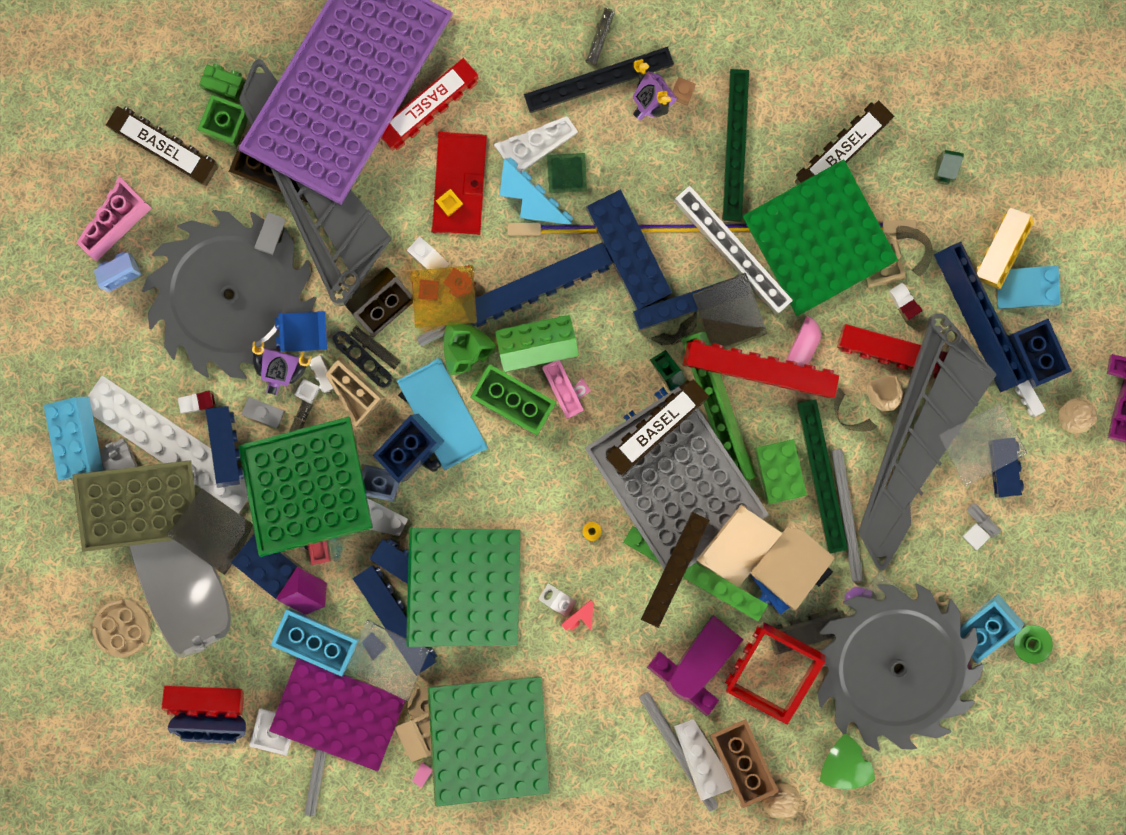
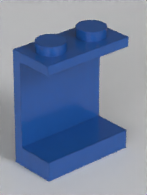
[275,311,327,352]

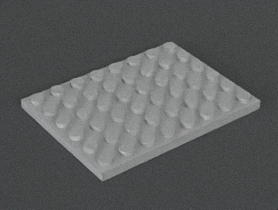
[585,386,769,569]

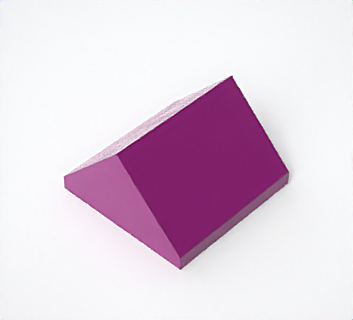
[276,567,327,615]

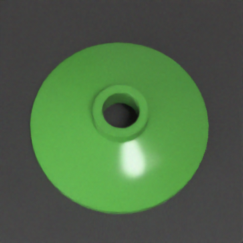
[1014,625,1053,664]

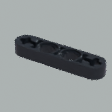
[333,331,392,388]

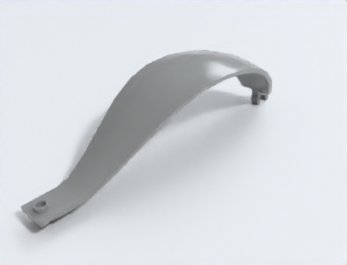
[100,438,231,658]

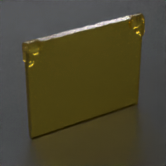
[410,265,477,328]

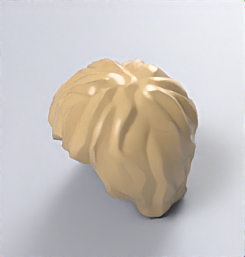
[868,375,904,411]
[1058,398,1097,434]
[761,783,800,819]

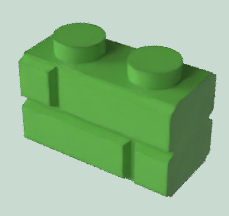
[199,64,245,102]

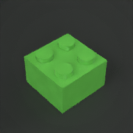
[197,94,248,148]

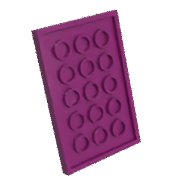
[269,657,406,771]

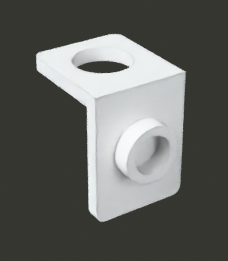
[539,584,576,617]

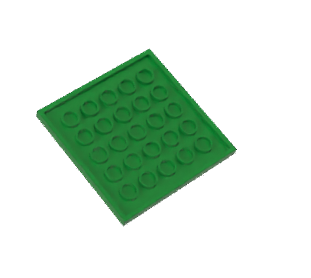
[742,159,899,316]
[239,416,373,557]
[406,528,521,647]
[428,677,549,807]

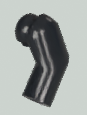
[422,458,441,472]

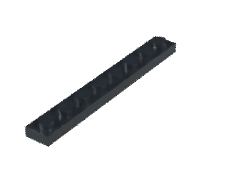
[524,46,674,113]

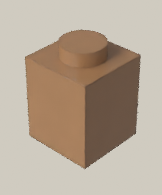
[672,77,696,106]

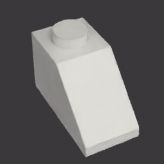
[407,236,449,278]

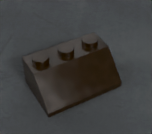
[345,267,416,338]

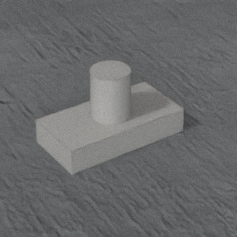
[242,397,285,428]

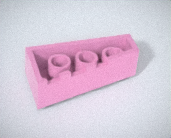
[76,176,152,261]

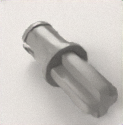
[967,503,1001,538]

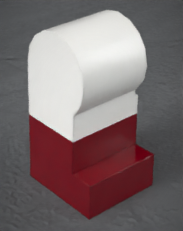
[888,283,923,322]
[178,390,216,414]

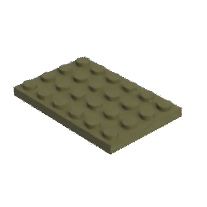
[72,460,201,552]

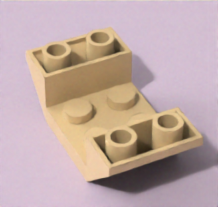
[395,712,432,762]

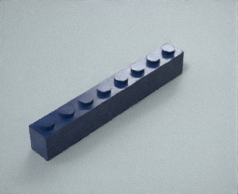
[463,242,612,328]
[934,242,1028,393]

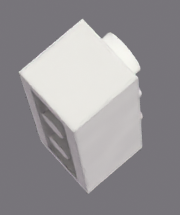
[310,355,334,393]
[1015,380,1045,417]

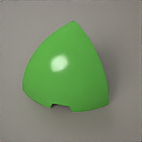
[444,321,496,375]
[820,734,875,789]

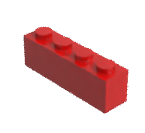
[161,685,244,718]

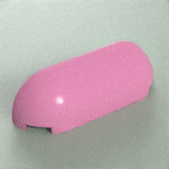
[785,316,821,367]

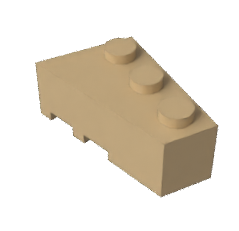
[326,359,385,427]

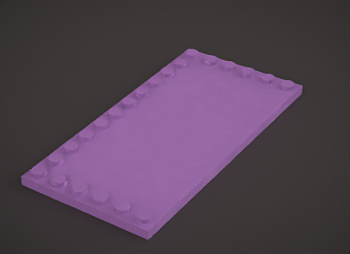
[239,0,453,205]

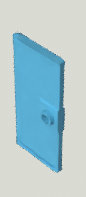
[397,358,488,471]

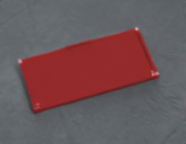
[431,131,487,235]

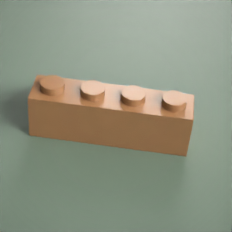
[709,719,779,808]

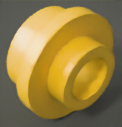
[582,522,602,541]

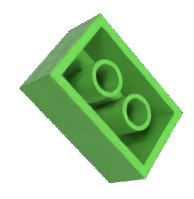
[754,439,807,504]

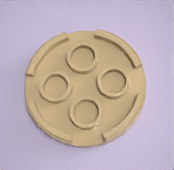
[92,599,151,658]

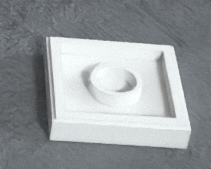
[250,708,291,756]

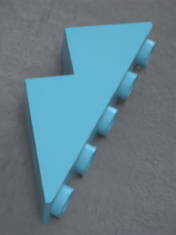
[500,157,573,225]

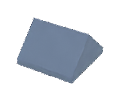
[362,465,400,502]

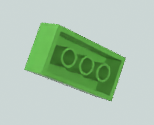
[495,315,579,372]
[470,364,556,436]

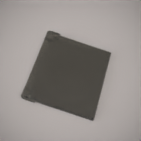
[692,272,767,350]
[167,488,255,574]

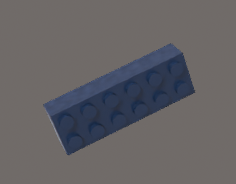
[586,189,672,310]

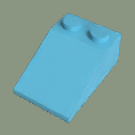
[997,266,1061,309]
[960,594,1024,664]

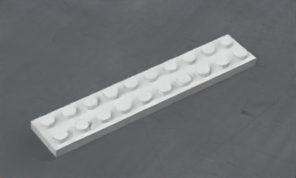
[88,376,248,514]

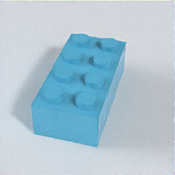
[44,397,103,481]
[271,608,360,677]

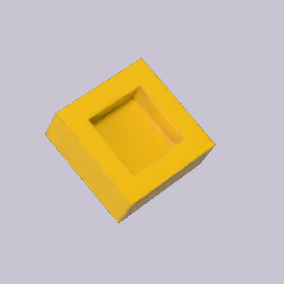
[436,189,463,217]

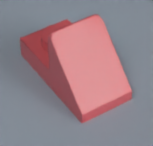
[561,600,594,631]

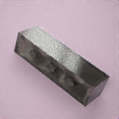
[769,607,845,655]

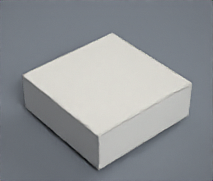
[294,378,320,404]
[962,523,990,550]

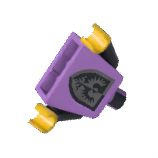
[633,59,677,120]
[252,341,312,395]

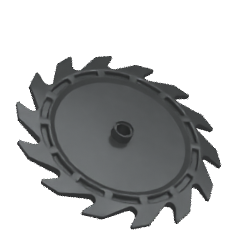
[142,210,316,379]
[817,583,984,751]

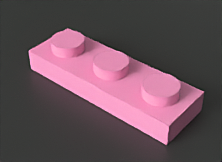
[542,360,584,419]

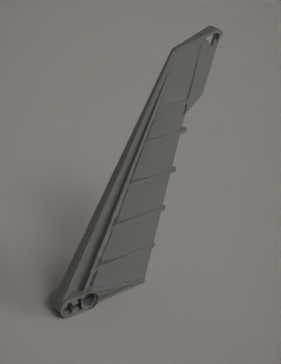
[239,59,392,306]
[858,313,997,570]

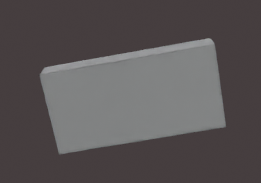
[254,212,286,255]

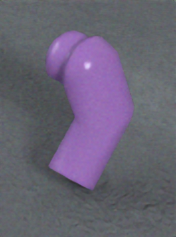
[844,587,872,601]

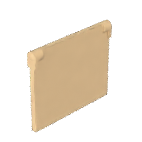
[697,504,782,587]
[751,520,835,611]

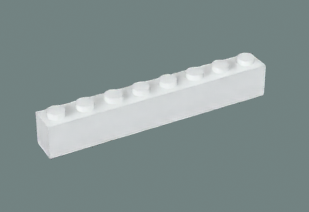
[673,186,793,315]

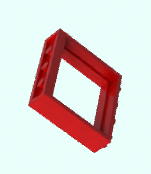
[725,622,826,725]

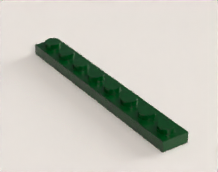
[722,69,749,222]
[797,399,848,554]

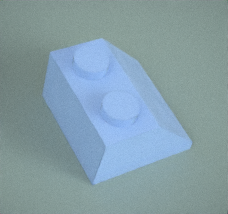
[94,252,142,292]

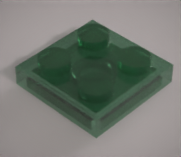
[547,153,587,194]

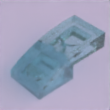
[330,537,344,562]

